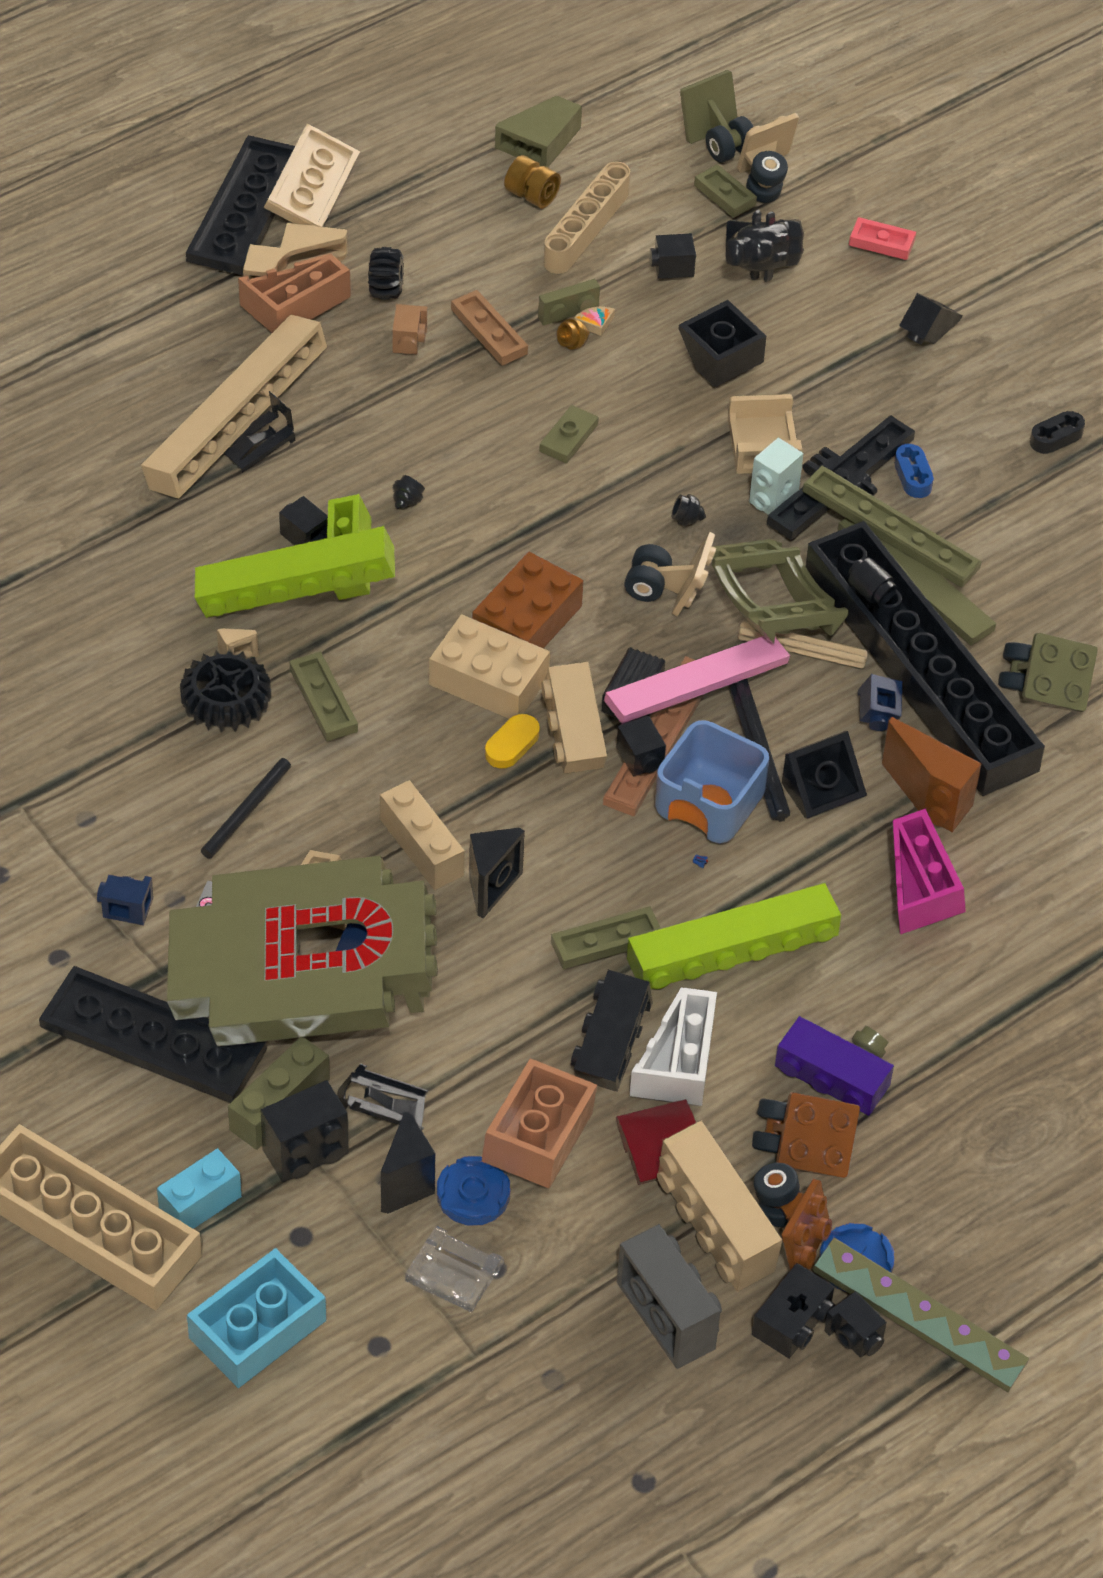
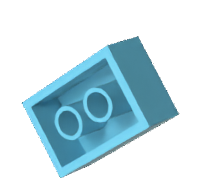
[187,1248,326,1388]

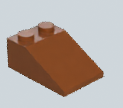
[882,717,981,832]

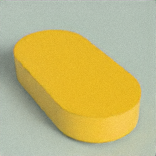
[485,714,540,769]

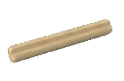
[738,621,868,669]

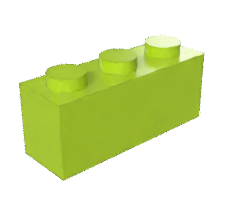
[327,494,371,600]

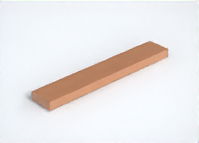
[603,656,704,817]

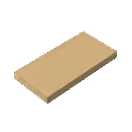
[264,124,360,227]

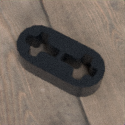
[1030,411,1085,454]

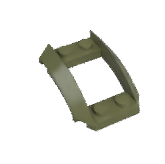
[712,539,848,644]

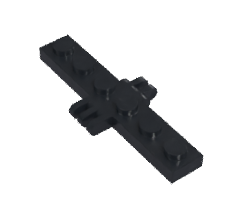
[767,415,915,541]

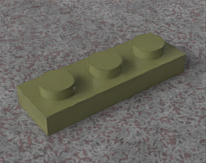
[289,651,358,742]
[551,906,661,970]

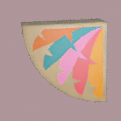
[574,306,615,336]

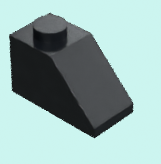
[899,293,963,345]

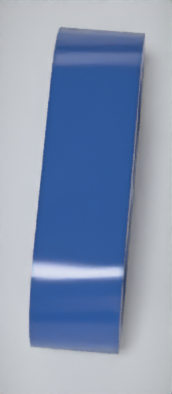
[894,444,934,498]

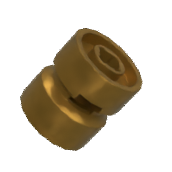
[504,155,561,209]

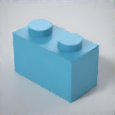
[157,1148,242,1229]

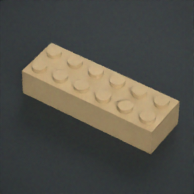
[0,1124,202,1311]

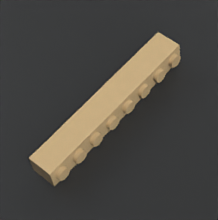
[141,315,327,499]

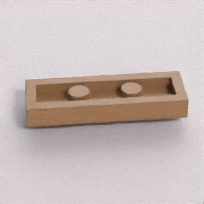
[451,290,528,366]

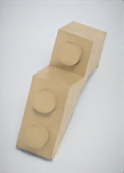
[243,223,348,280]

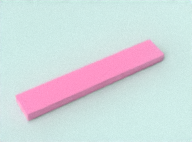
[604,636,790,724]

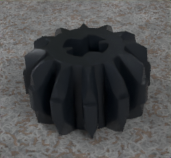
[368,247,404,300]

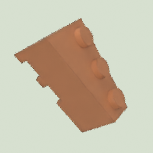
[238,253,351,333]

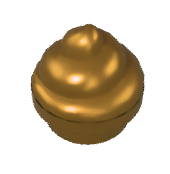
[557,318,589,350]

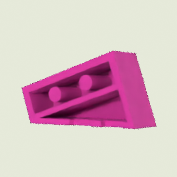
[893,809,966,935]

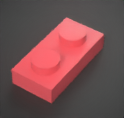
[849,217,916,260]

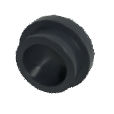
[392,475,425,509]
[671,494,706,526]

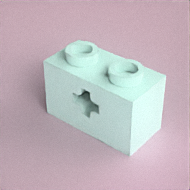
[749,437,804,515]

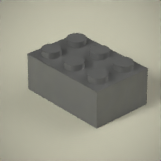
[617,1224,722,1369]

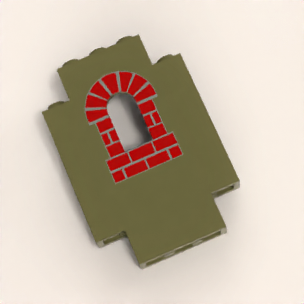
[167,856,438,1046]

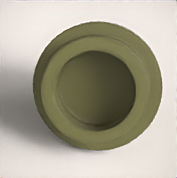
[852,1025,889,1058]

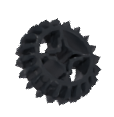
[180,649,271,733]

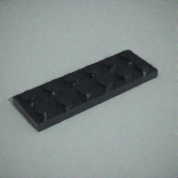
[186,135,295,276]
[39,966,267,1103]

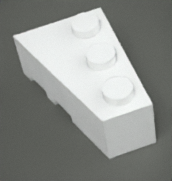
[630,987,717,1106]

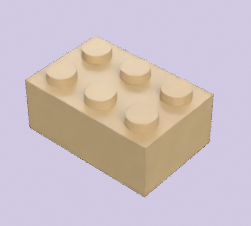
[429,614,550,719]

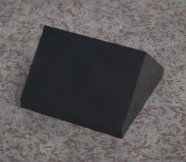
[782,731,867,819]
[469,827,525,919]
[381,1111,436,1214]

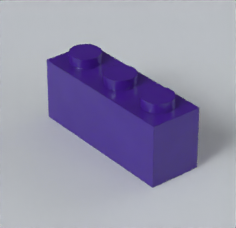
[775,1016,894,1116]

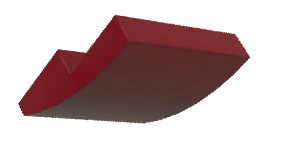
[616,1099,696,1185]

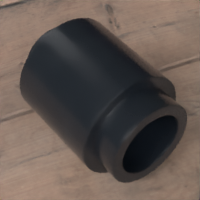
[848,558,898,606]

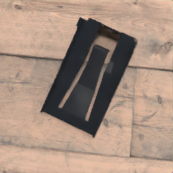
[224,391,296,473]
[337,1063,428,1130]

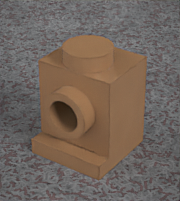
[392,304,427,355]

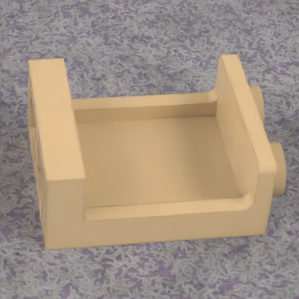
[728,394,802,474]

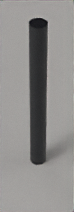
[201,758,291,859]

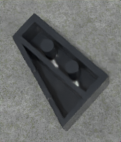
[570,969,653,1092]

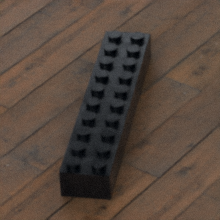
[805,521,1045,796]

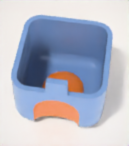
[655,720,769,844]

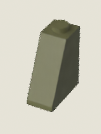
[495,96,582,167]

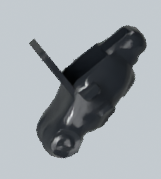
[726,210,804,282]

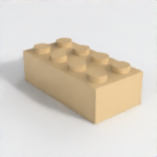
[657,1120,782,1292]

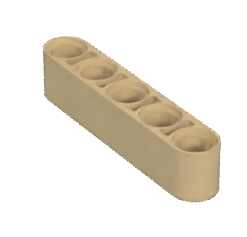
[544,162,630,274]

